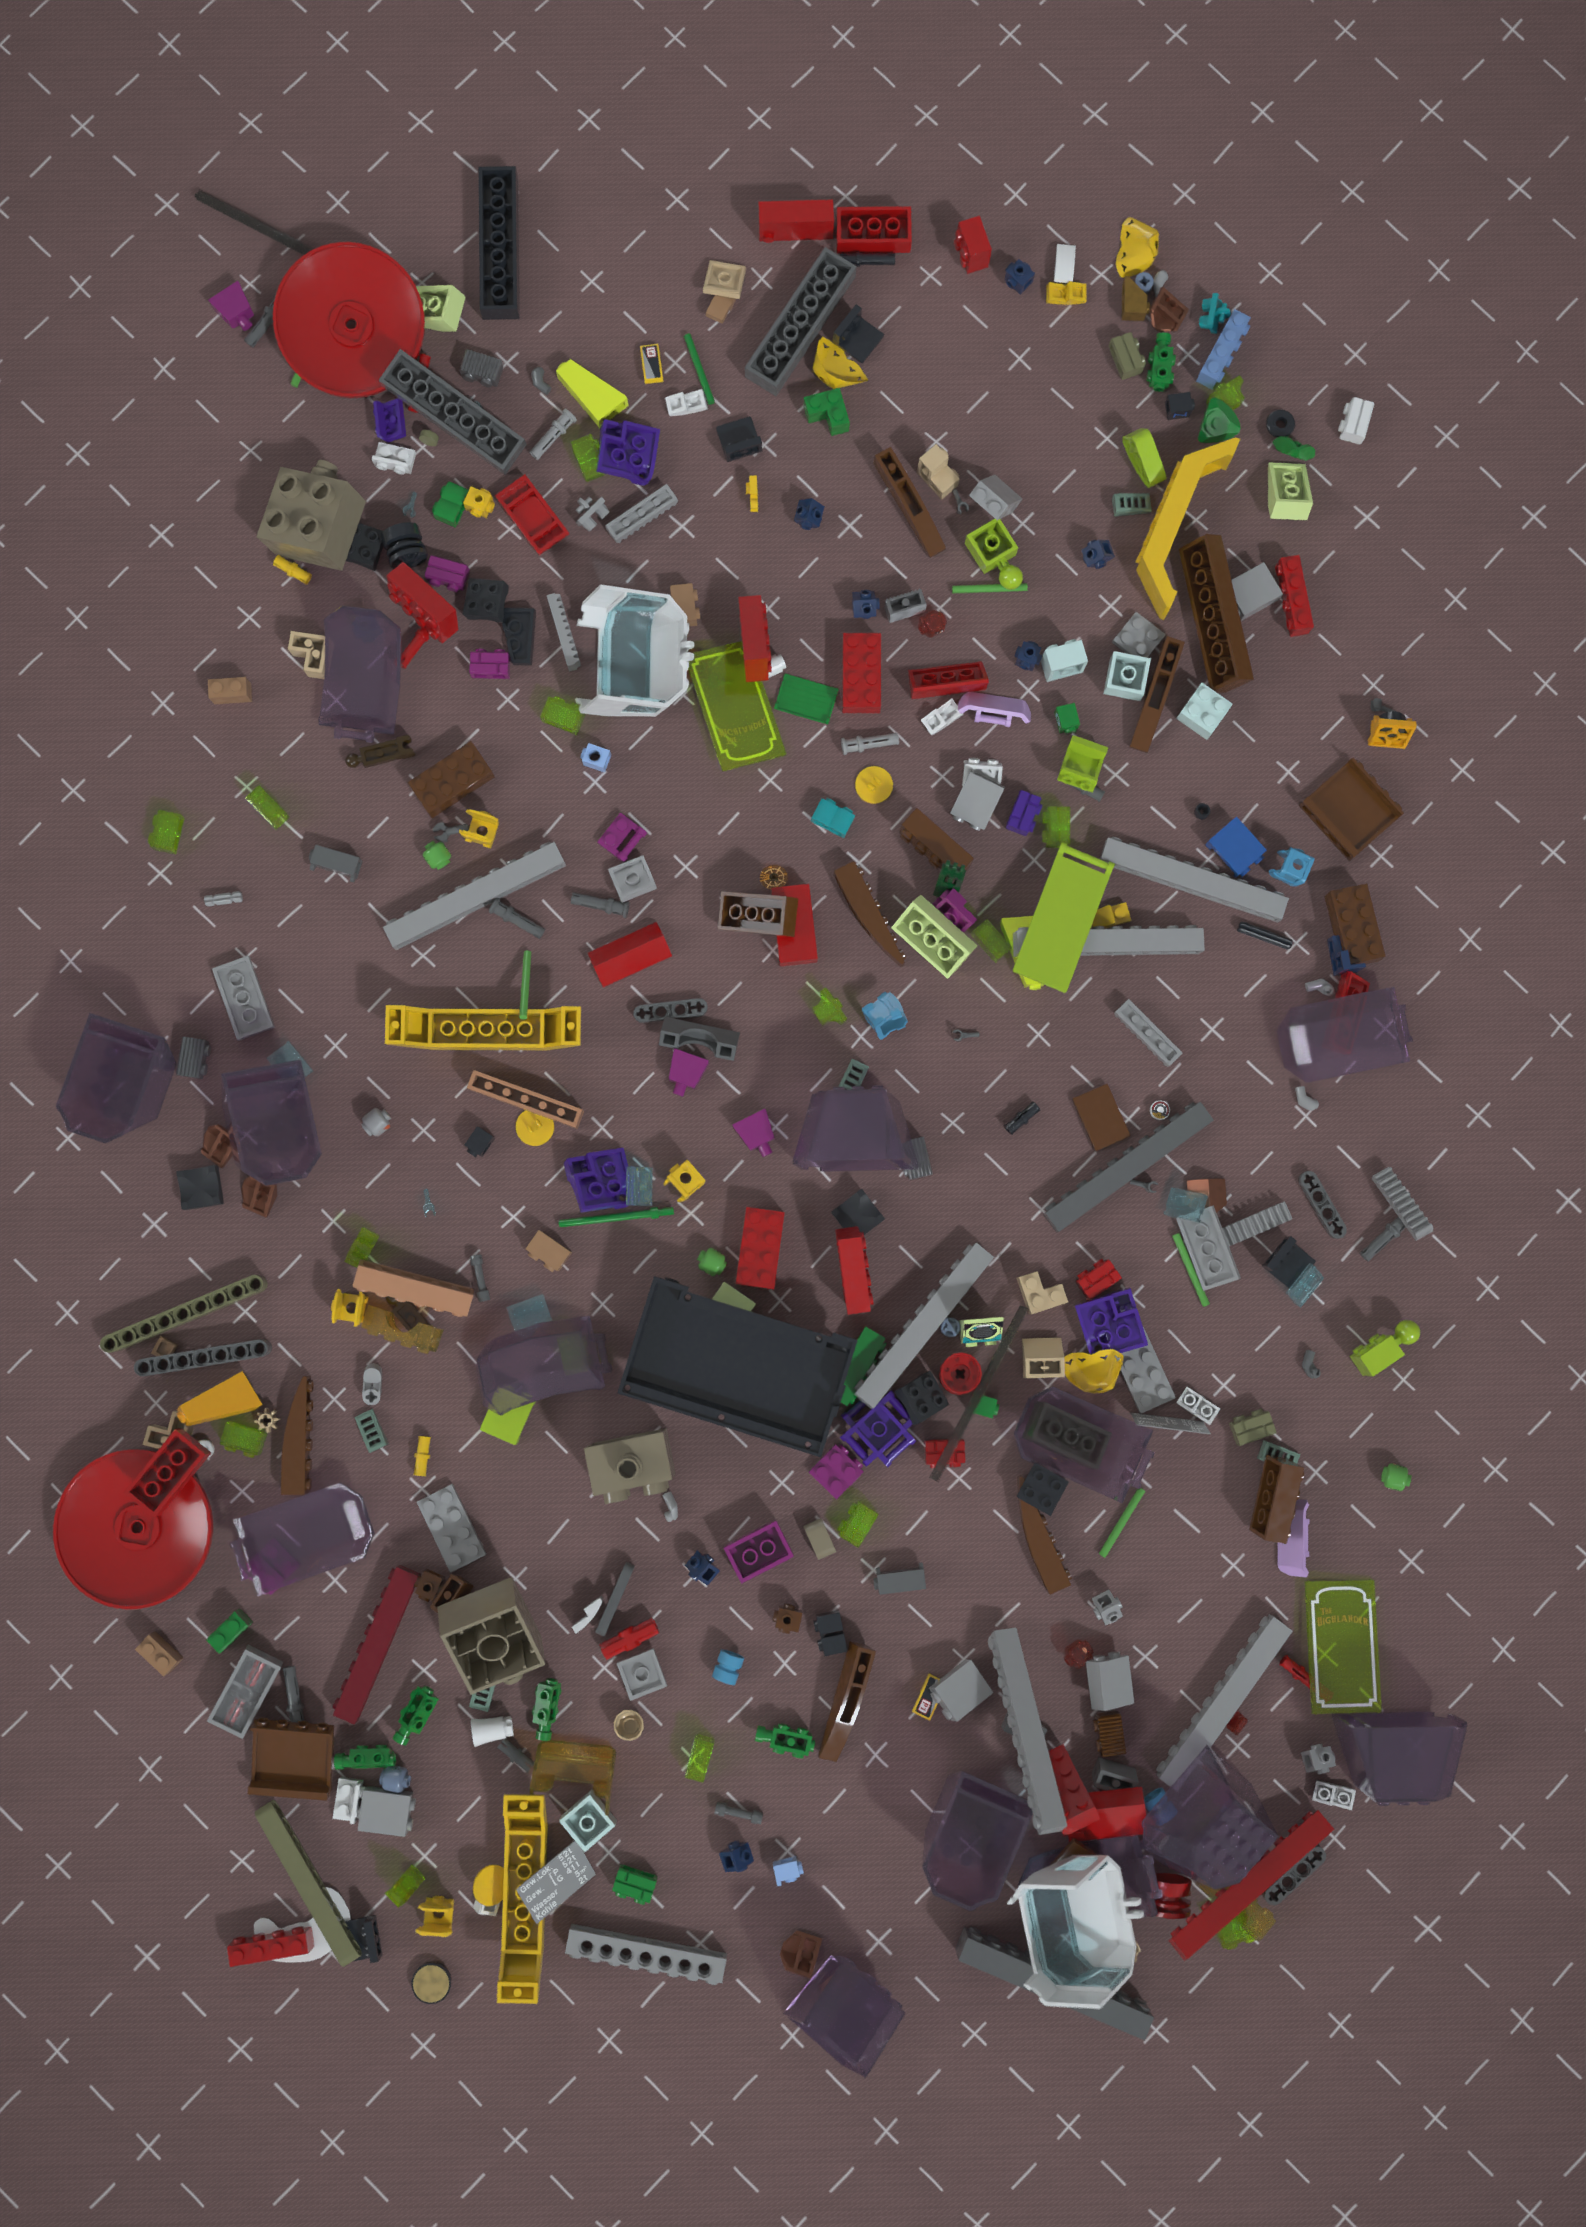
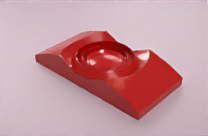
[495,474,569,555]

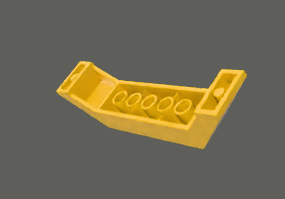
[1136,437,1240,620]
[385,1005,581,1051]
[497,1794,548,2004]

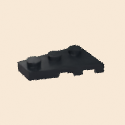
[502,608,536,666]

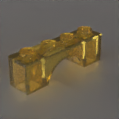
[361,1305,444,1354]
[1195,1863,1276,1942]

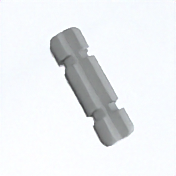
[204,891,243,906]

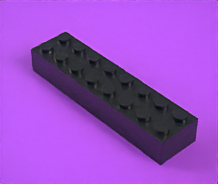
[478,166,520,320]

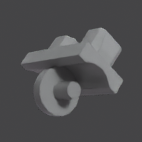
[575,497,609,531]

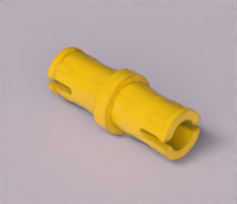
[273,555,312,585]
[413,1436,431,1476]

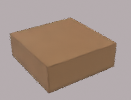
[151,1336,178,1362]

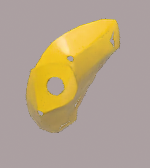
[1116,217,1159,278]
[812,337,868,389]
[1064,1349,1124,1393]

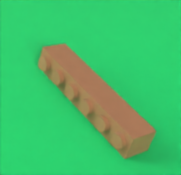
[467,1070,584,1129]
[353,1259,474,1317]

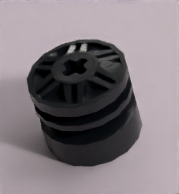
[381,522,428,569]

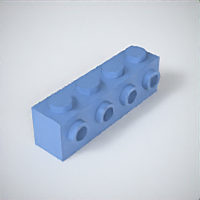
[1196,309,1251,390]

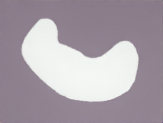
[254,1887,351,1962]

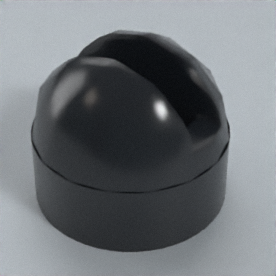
[1194,803,1211,820]

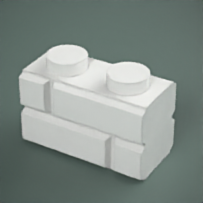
[1338,397,1374,444]

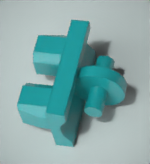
[1199,293,1231,334]

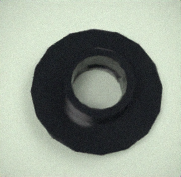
[1266,410,1295,438]

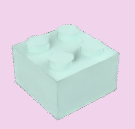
[1041,639,1088,682]
[1103,651,1151,701]
[1176,683,1233,740]
[559,1790,617,1852]

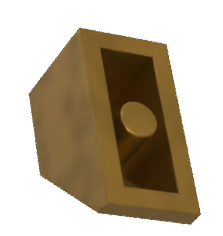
[1122,276,1150,321]

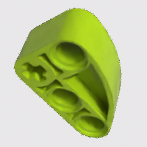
[1122,428,1166,488]

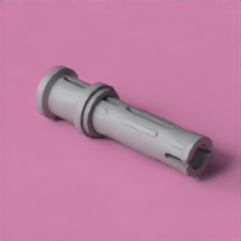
[529,409,577,460]
[841,733,899,755]

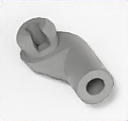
[1153,270,1168,296]

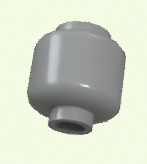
[361,1108,391,1137]

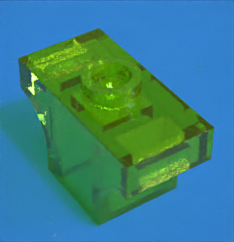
[1206,375,1245,411]
[812,988,847,1026]
[344,1227,380,1268]
[385,1864,426,1908]

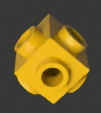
[463,487,495,518]

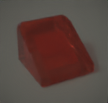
[1225,1711,1248,1736]

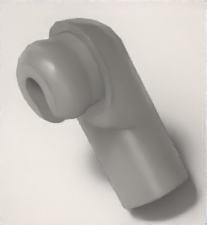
[1305,979,1334,996]
[1295,1086,1319,1111]
[663,1491,678,1522]

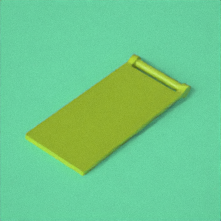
[1012,842,1115,993]

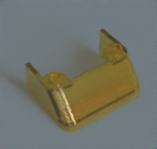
[530,1740,616,1816]

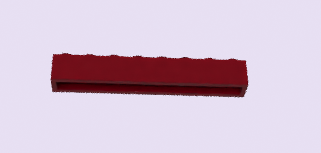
[332,1565,421,1725]

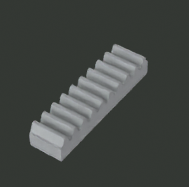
[605,484,678,543]
[547,593,581,671]
[1114,999,1182,1067]
[1372,1167,1433,1241]
[1222,1201,1293,1246]

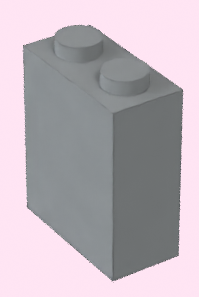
[969,475,1022,520]
[1232,562,1283,621]
[950,771,1005,831]
[1086,1651,1134,1711]
[929,1660,993,1722]
[358,1786,416,1837]

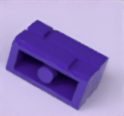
[1005,790,1043,836]

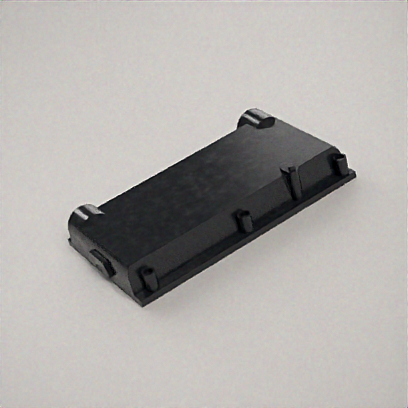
[617,1276,858,1457]

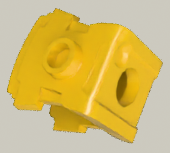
[459,809,499,849]
[663,1160,705,1203]
[331,1289,369,1327]
[416,1896,454,1937]

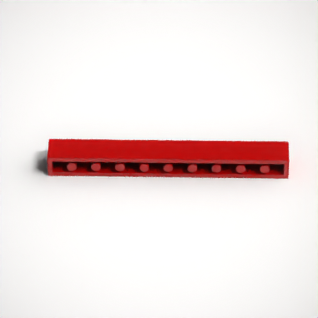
[1168,1810,1335,1961]

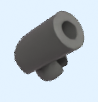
[531,367,551,395]
[1302,1350,1321,1379]

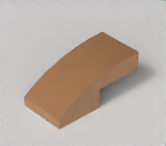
[706,295,736,324]

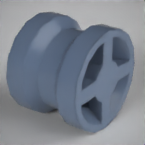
[1135,272,1154,295]
[940,1318,960,1337]

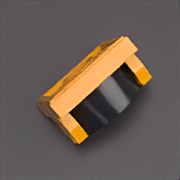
[1368,711,1417,749]

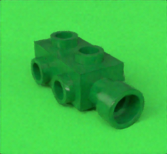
[1146,332,1176,392]
[532,1678,562,1741]
[392,1685,439,1746]
[755,1723,815,1759]
[334,1745,396,1770]

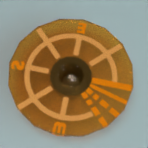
[760,865,788,889]

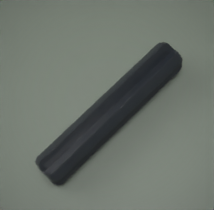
[1237,922,1293,950]

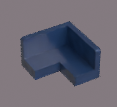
[1327,935,1366,976]

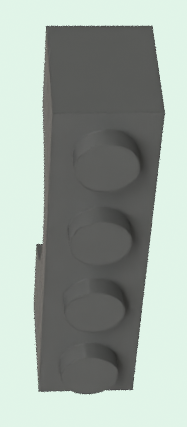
[659,1017,740,1061]

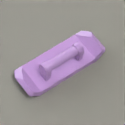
[958,692,1031,727]
[1278,1499,1309,1577]

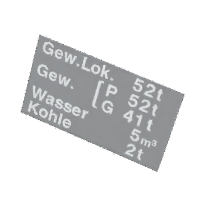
[1130,1412,1211,1434]
[516,1841,596,1924]

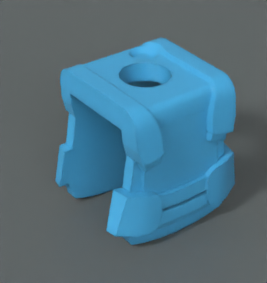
[1269,847,1315,886]
[862,991,908,1040]

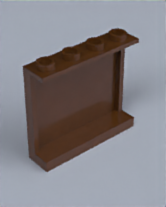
[1298,758,1404,861]
[248,1718,334,1801]

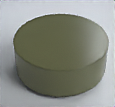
[419,430,439,446]

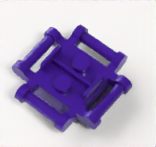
[840,1390,916,1467]

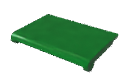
[774,674,839,725]

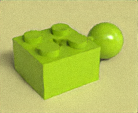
[965,519,1023,590]
[1349,1320,1420,1377]

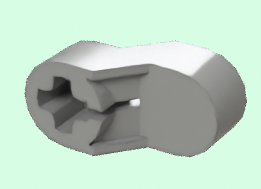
[362,1363,382,1405]

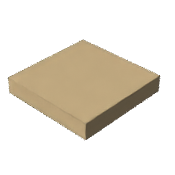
[703,260,746,299]

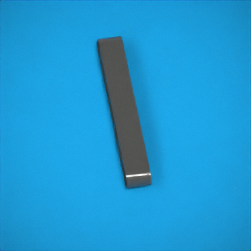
[134,1339,272,1376]

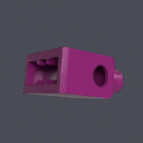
[208,281,254,331]
[669,1049,709,1097]
[732,1109,775,1157]

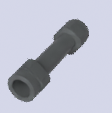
[470,1254,490,1302]
[714,1802,763,1824]

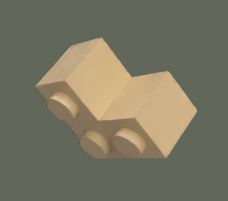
[917,444,960,500]
[288,631,333,680]
[1017,1271,1068,1314]
[143,1411,195,1449]

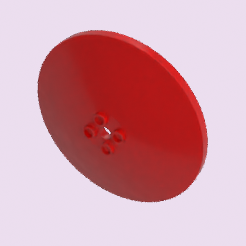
[273,242,425,398]
[53,1449,213,1609]

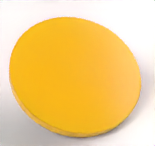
[855,766,893,804]
[516,1111,554,1146]
[473,1864,504,1906]

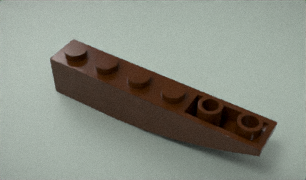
[874,447,946,558]
[1130,636,1185,753]
[833,861,906,967]
[281,1376,314,1495]
[1017,1475,1072,1595]
[818,1641,876,1762]

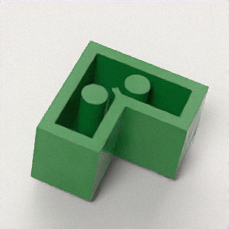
[803,388,850,436]

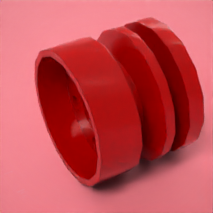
[939,1352,982,1395]
[1148,1873,1192,1919]

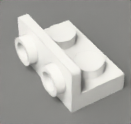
[372,442,416,474]
[962,758,1003,786]
[333,1777,366,1824]

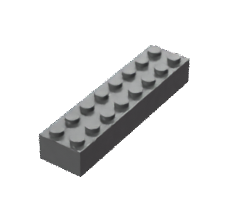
[745,247,856,396]
[379,349,527,475]

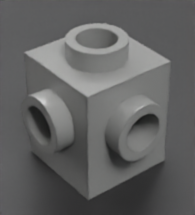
[1092,1590,1123,1625]
[1301,1744,1336,1774]

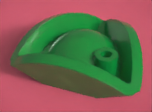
[1198,398,1241,443]
[1272,436,1315,461]

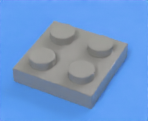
[1112,612,1166,658]
[608,855,657,902]
[617,1648,667,1701]

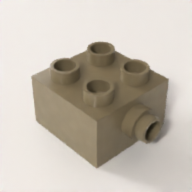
[256,460,366,571]
[584,1428,676,1504]
[438,1577,546,1695]

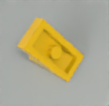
[1092,902,1131,929]

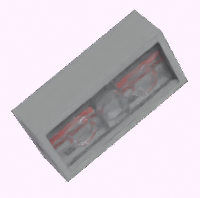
[207,1645,283,1739]

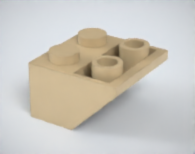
[1022,1338,1065,1378]

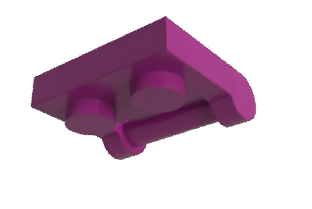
[597,813,647,863]

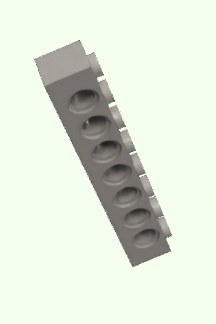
[565,1924,727,1985]

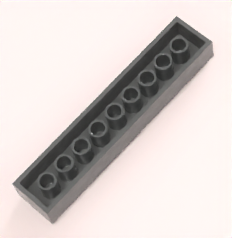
[955,1926,1154,2040]

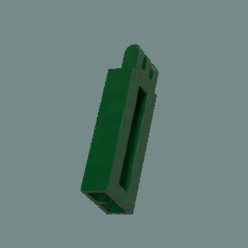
[933,860,966,897]

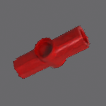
[599,1617,660,1660]

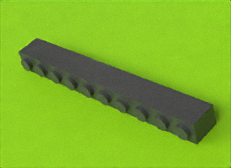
[1043,1102,1214,1233]

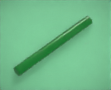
[684,333,715,405]

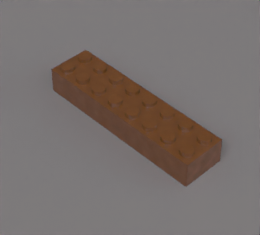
[1179,534,1254,693]

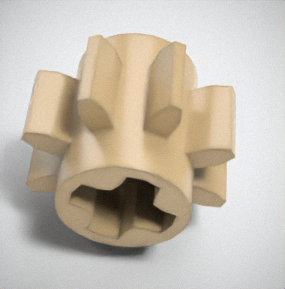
[254,1408,281,1433]

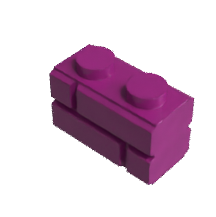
[425,555,469,592]
[470,649,510,679]

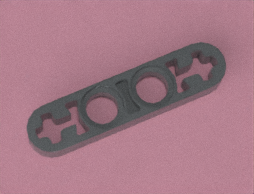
[633,998,708,1023]
[1298,1171,1347,1239]
[595,1562,635,1636]
[1263,1845,1326,1905]

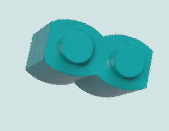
[811,798,855,838]

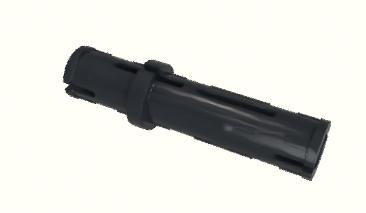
[839,251,895,267]

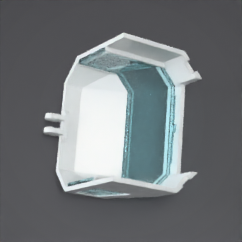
[575,584,694,717]
[1007,1855,1144,2009]

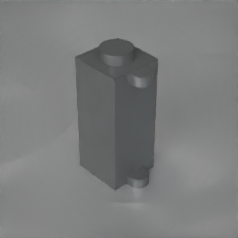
[309,845,363,883]
[873,1562,926,1595]

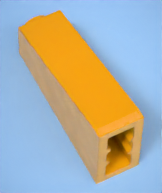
[176,1371,262,1426]

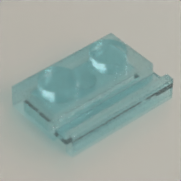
[266,1041,313,1089]
[626,1166,653,1206]
[1163,1187,1208,1223]
[1286,1263,1324,1308]
[506,1294,553,1334]

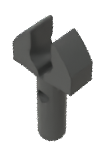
[432,822,469,843]

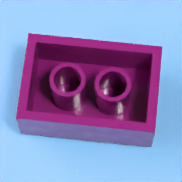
[724,1519,794,1584]

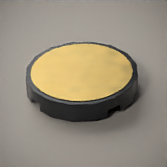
[411,1962,452,2004]

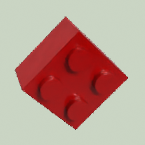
[954,215,992,274]

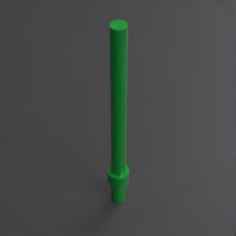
[559,1207,674,1227]

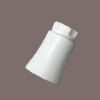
[471,1716,514,1747]

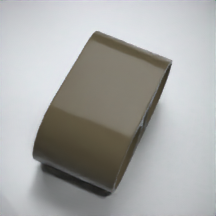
[804,1518,836,1560]

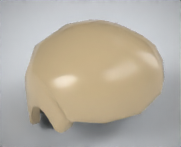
[614,1710,644,1741]

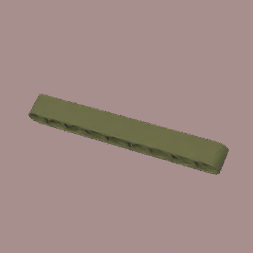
[100,1275,268,1353]
[255,1800,362,1967]

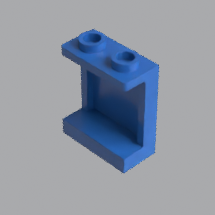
[1205,816,1267,878]

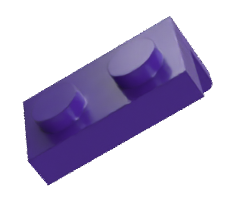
[373,398,406,443]

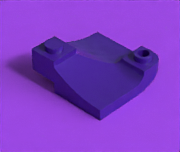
[596,419,660,486]
[563,1148,634,1213]
[1075,1287,1148,1358]

